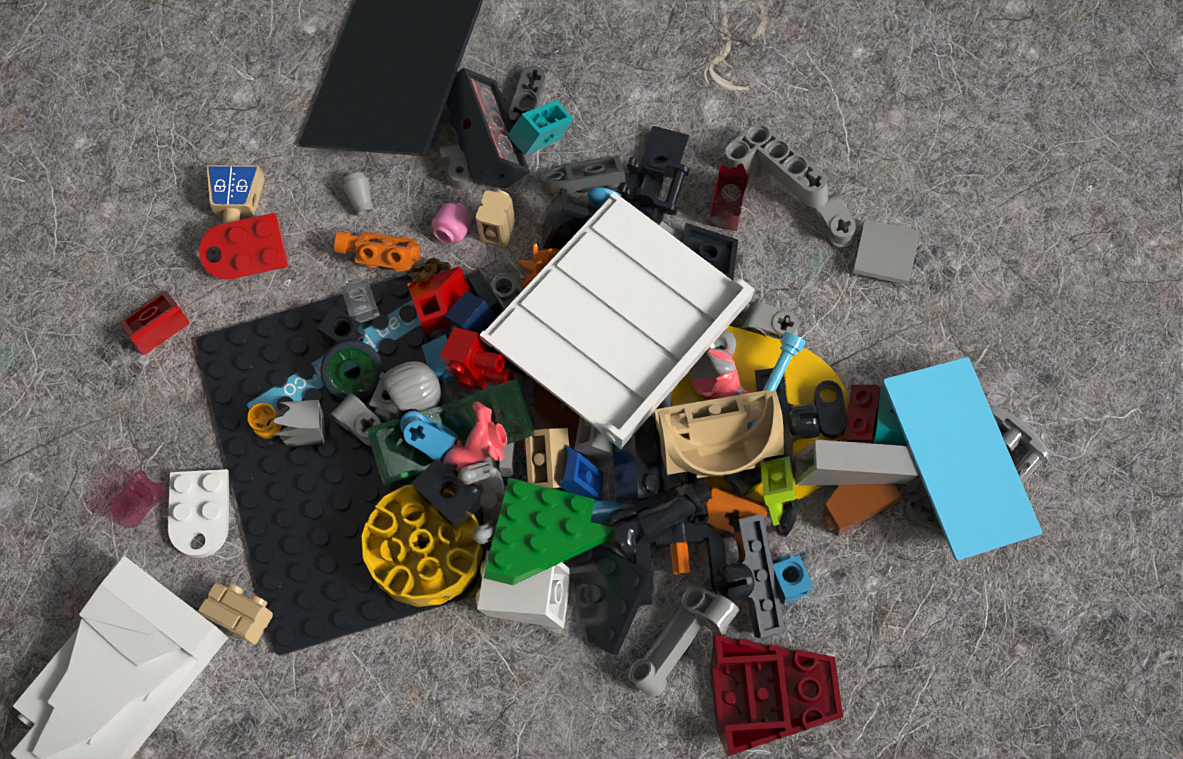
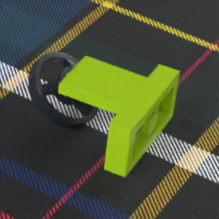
[761,456,799,537]

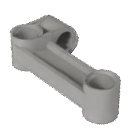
[628,586,739,697]

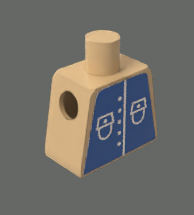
[207,165,264,224]

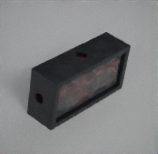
[445,67,530,189]

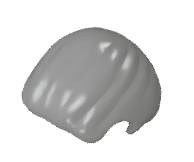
[383,361,441,414]

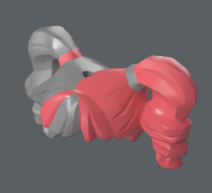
[690,330,749,400]

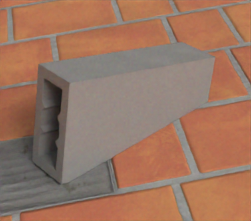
[794,440,919,486]

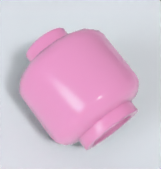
[431,203,473,244]

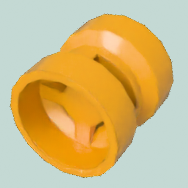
[248,403,282,439]

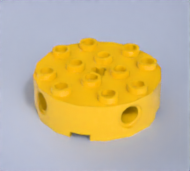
[362,485,483,607]

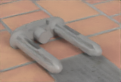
[990,405,1049,484]
[459,457,505,544]

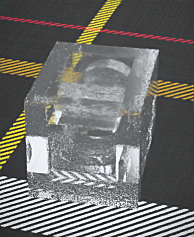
[341,277,381,323]

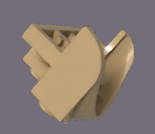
[654,390,784,478]

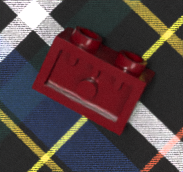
[844,385,881,443]

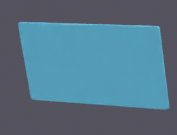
[882,357,1042,561]

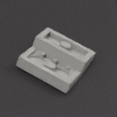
[853,219,920,285]

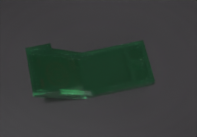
[366,379,535,485]

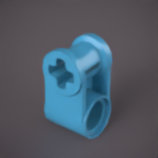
[400,411,458,462]

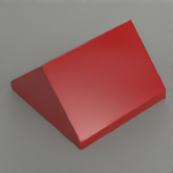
[120,291,190,355]

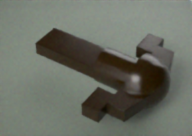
[413,258,451,283]

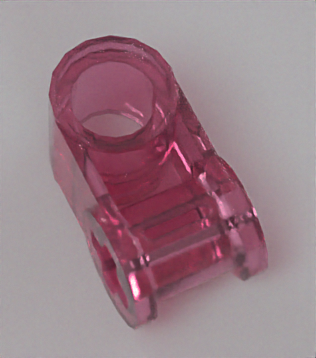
[111,470,166,528]

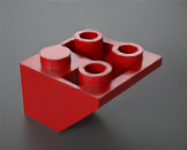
[407,266,469,335]

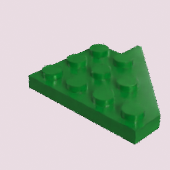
[483,478,614,585]

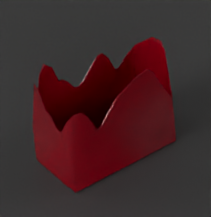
[709,163,749,231]

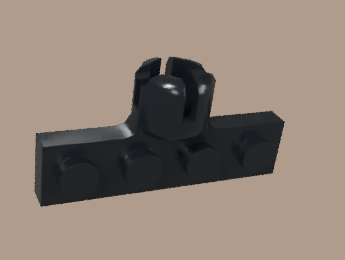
[755,368,820,481]
[714,514,785,638]

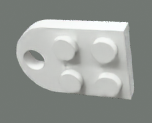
[168,469,230,558]

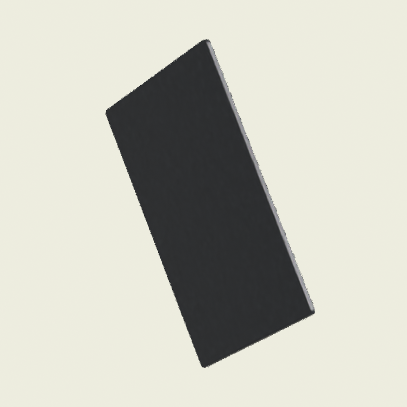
[196,275,491,656]

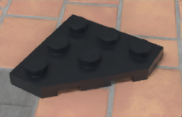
[567,544,654,655]

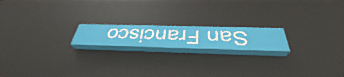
[247,300,421,426]

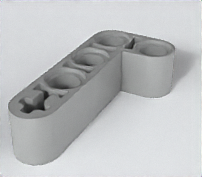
[725,124,829,208]

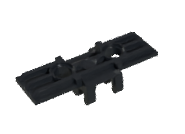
[618,126,690,225]

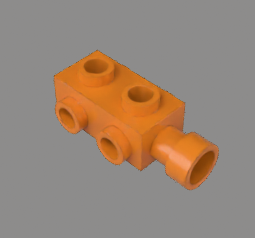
[334,231,421,272]

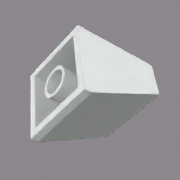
[476,551,571,628]

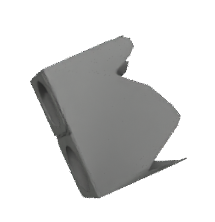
[273,400,324,446]

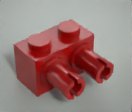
[439,327,515,391]

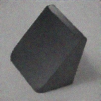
[723,466,762,497]

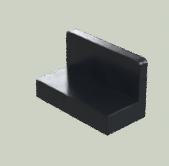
[542,187,588,250]

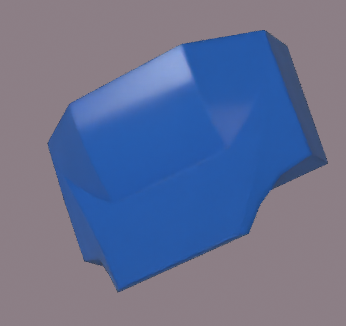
[560,444,604,500]

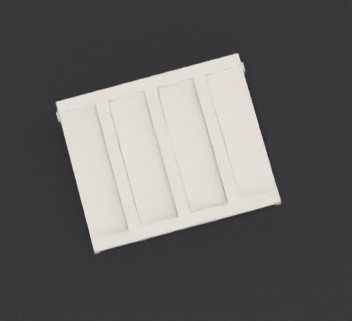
[480,192,755,449]

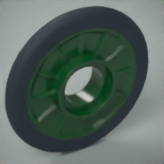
[320,340,384,400]

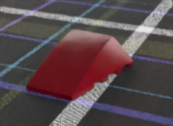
[710,634,843,757]

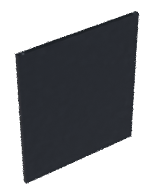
[299,0,483,156]

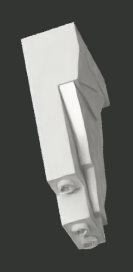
[11,556,228,759]

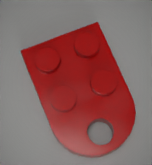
[199,212,289,279]

